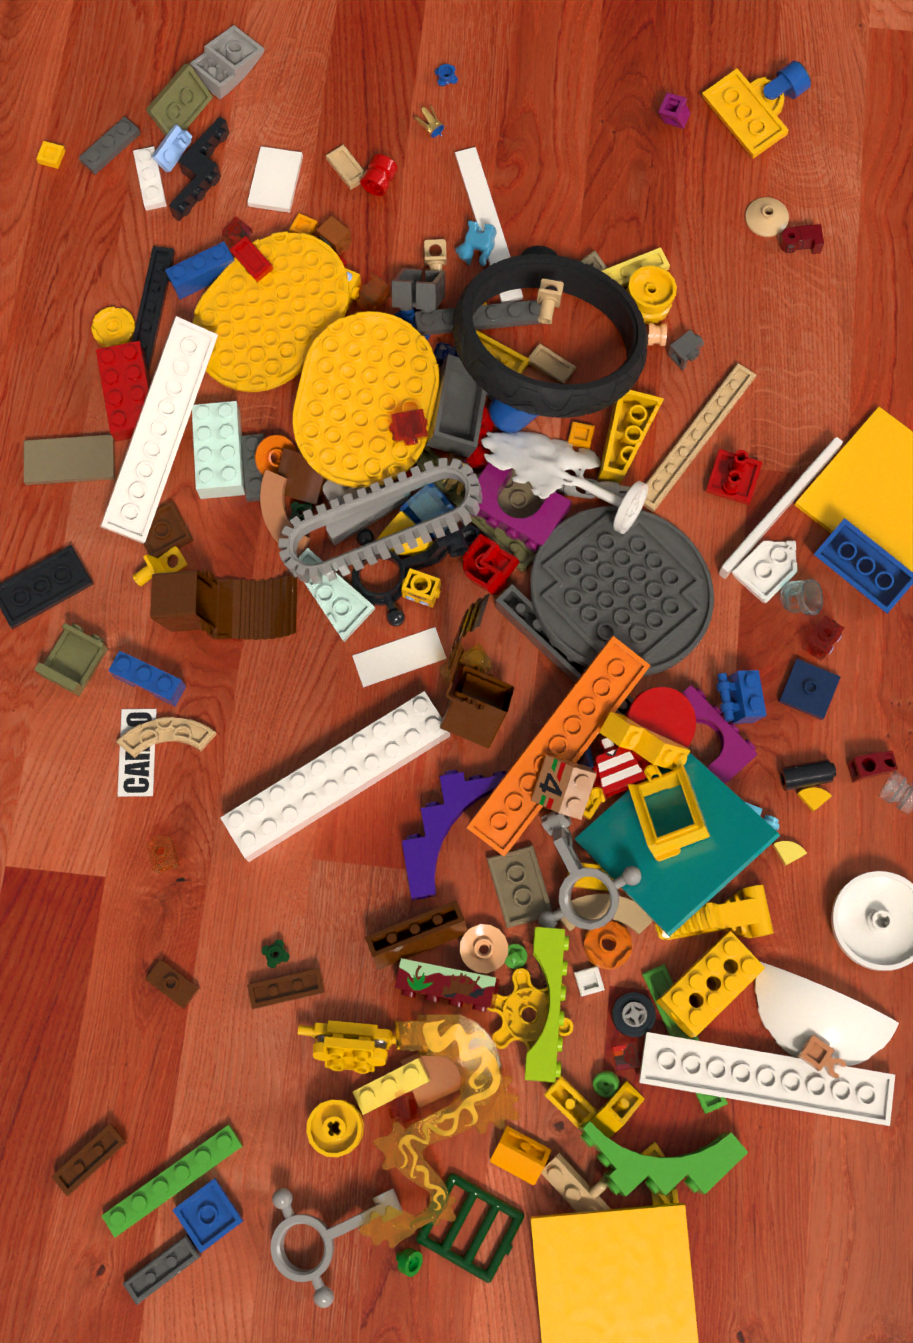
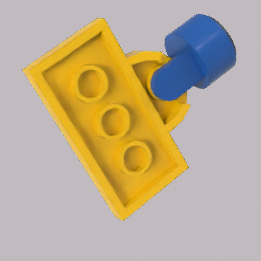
[702,60,811,159]

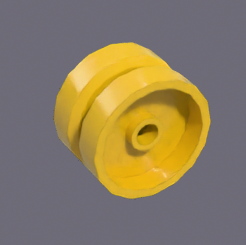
[626,265,677,324]
[306,1100,364,1157]

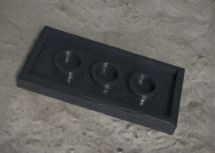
[0,545,94,629]

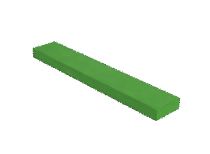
[642,964,728,1114]

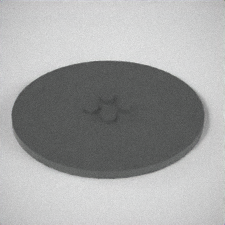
[529,506,714,677]

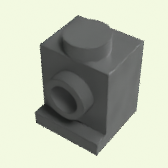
[668,330,704,371]

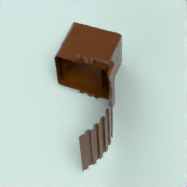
[150,568,297,640]
[439,593,514,748]

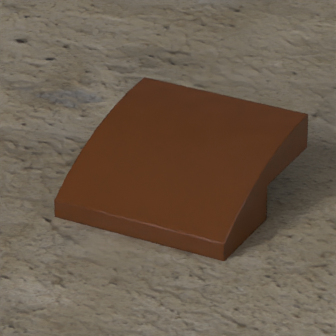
[277,448,325,505]

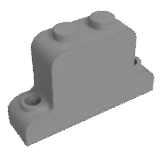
[323,480,411,546]

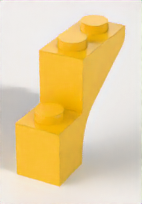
[599,712,691,770]

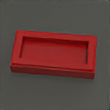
[229,236,274,283]

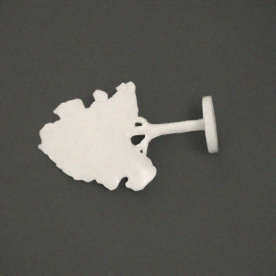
[481,431,648,534]

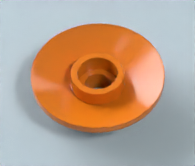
[255,435,297,475]

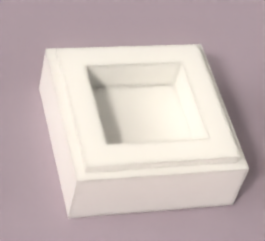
[574,966,605,997]

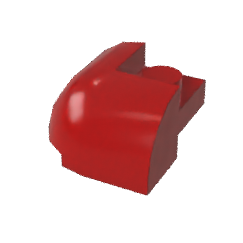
[462,534,520,594]

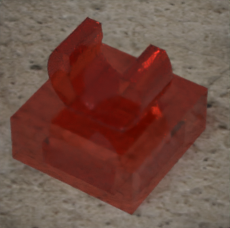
[388,1093,421,1123]

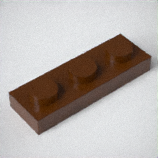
[247,968,325,1010]
[51,1123,128,1196]

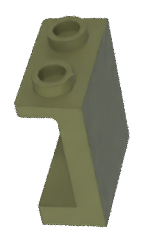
[34,623,108,697]

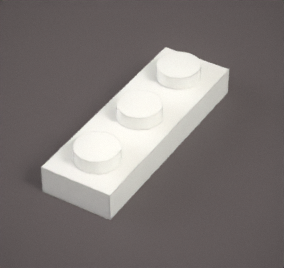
[133,146,167,211]

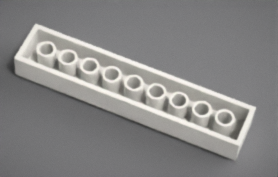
[220,691,450,862]

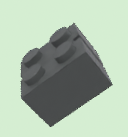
[392,268,445,313]

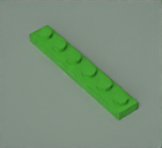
[102,1125,243,1238]

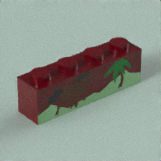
[395,958,500,1013]

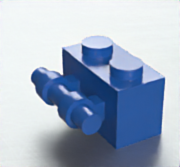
[716,670,767,724]

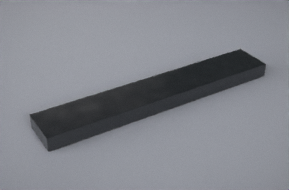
[132,246,175,370]

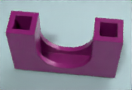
[469,462,572,552]
[682,685,757,785]

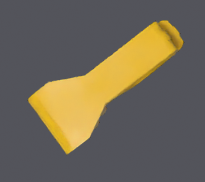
[655,885,774,941]

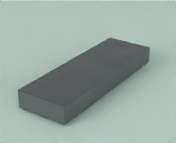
[123,1234,201,1305]

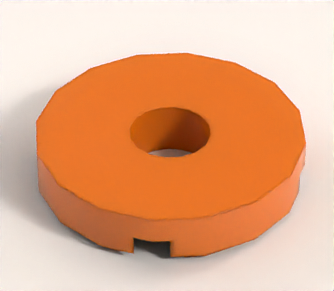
[583,921,632,970]

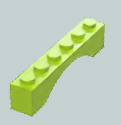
[524,927,569,1083]

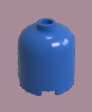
[489,397,540,433]

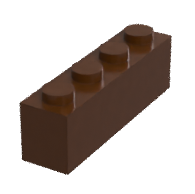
[365,901,467,970]

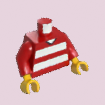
[589,738,662,804]

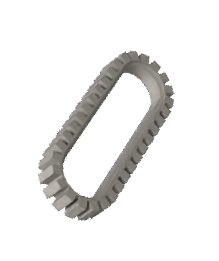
[278,458,483,584]

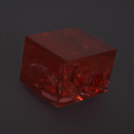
[388,409,428,446]
[802,615,844,661]

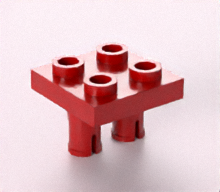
[706,449,763,505]

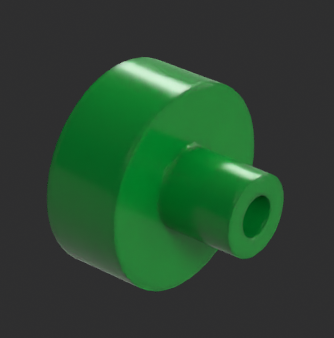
[396,1248,423,1277]

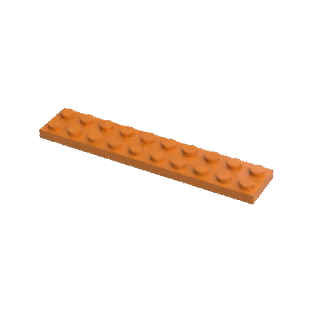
[465,636,651,857]

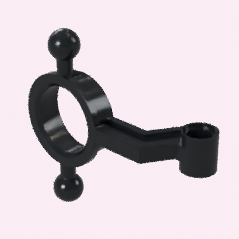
[352,527,469,627]

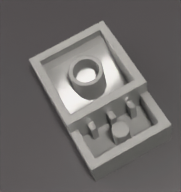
[190,25,264,100]

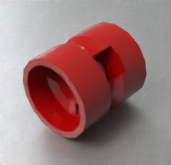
[360,154,398,197]

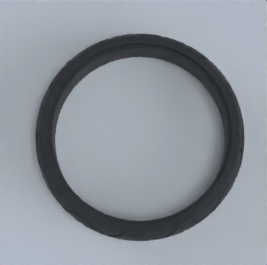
[453,254,648,418]

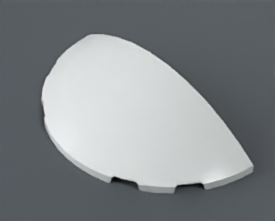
[754,962,899,1066]

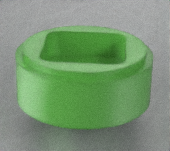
[504,944,527,969]
[593,1070,619,1097]

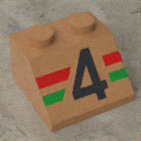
[531,754,597,820]

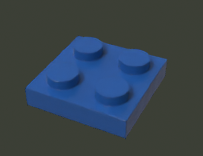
[173,1178,244,1253]

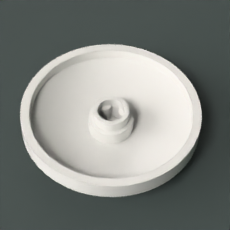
[831,871,913,971]

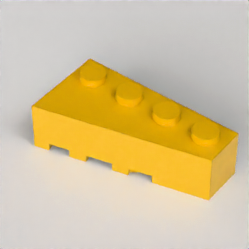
[598,390,664,485]

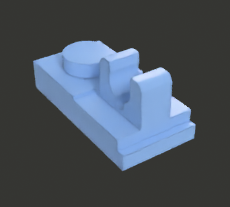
[151,124,193,172]

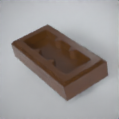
[145,959,199,1009]

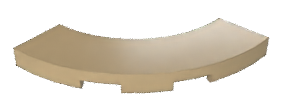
[116,717,216,758]
[559,894,653,935]

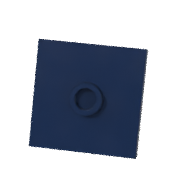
[779,659,841,720]

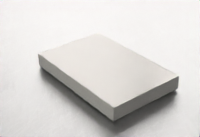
[247,146,303,213]

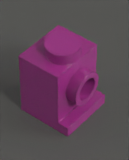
[658,92,691,129]

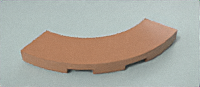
[260,470,310,558]

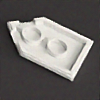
[732,541,797,604]

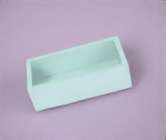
[192,401,245,499]

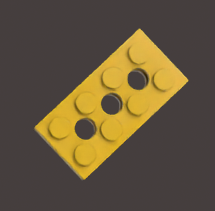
[655,931,765,1038]

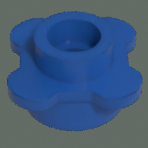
[435,64,458,86]

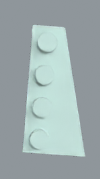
[298,548,375,642]

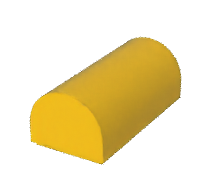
[544,1075,598,1128]

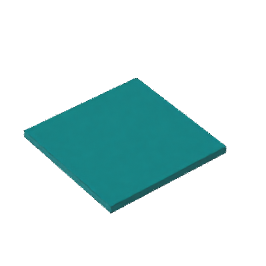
[575,753,780,937]

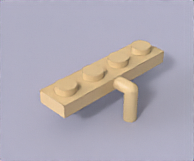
[541,1153,610,1212]

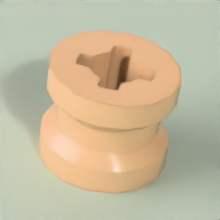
[647,323,667,346]

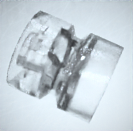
[878,771,913,815]

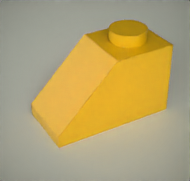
[590,1081,644,1138]

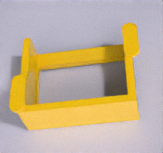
[628,765,710,861]

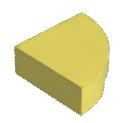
[773,841,807,866]

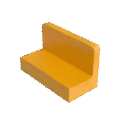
[490,1126,552,1185]

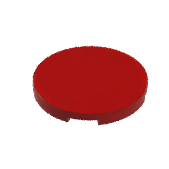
[626,687,696,748]

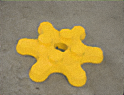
[487,968,573,1053]

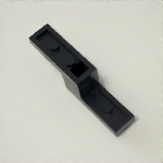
[169,117,230,221]

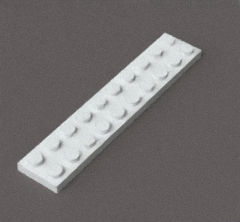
[100,316,218,543]
[639,1032,895,1126]

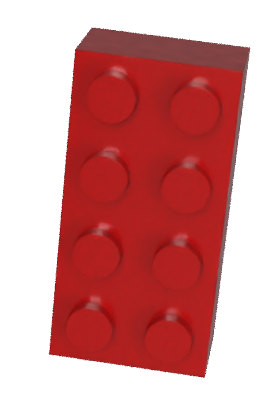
[95,341,151,442]

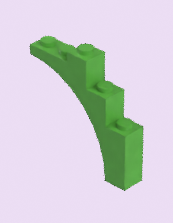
[578,1121,748,1196]

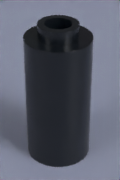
[779,759,836,791]

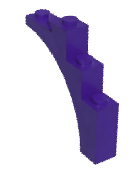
[402,770,507,901]

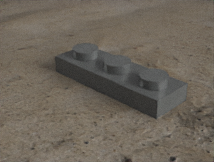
[79,116,141,175]
[241,434,265,502]

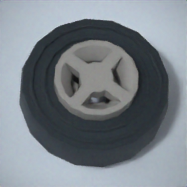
[611,992,656,1037]

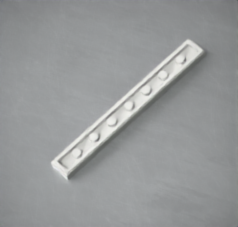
[455,147,523,303]
[719,437,843,579]

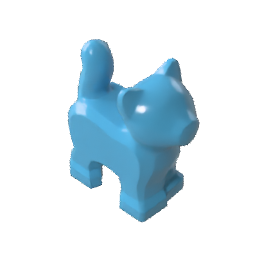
[456,221,497,266]

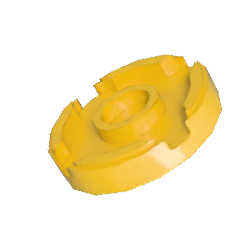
[91,307,136,348]

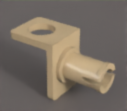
[424,239,447,271]
[537,279,564,324]

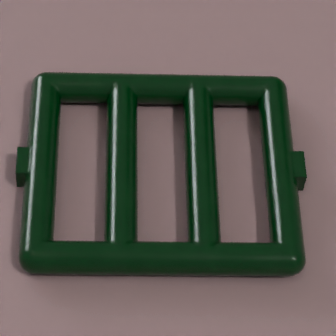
[416,1172,525,1283]

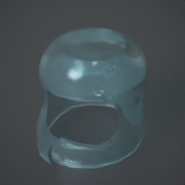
[780,579,823,616]

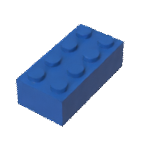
[814,518,913,614]

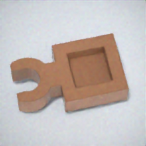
[798,1035,847,1078]

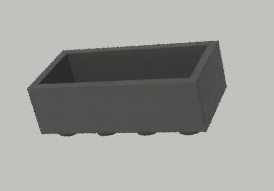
[426,354,486,458]

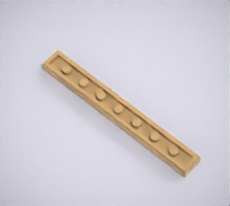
[643,363,756,513]

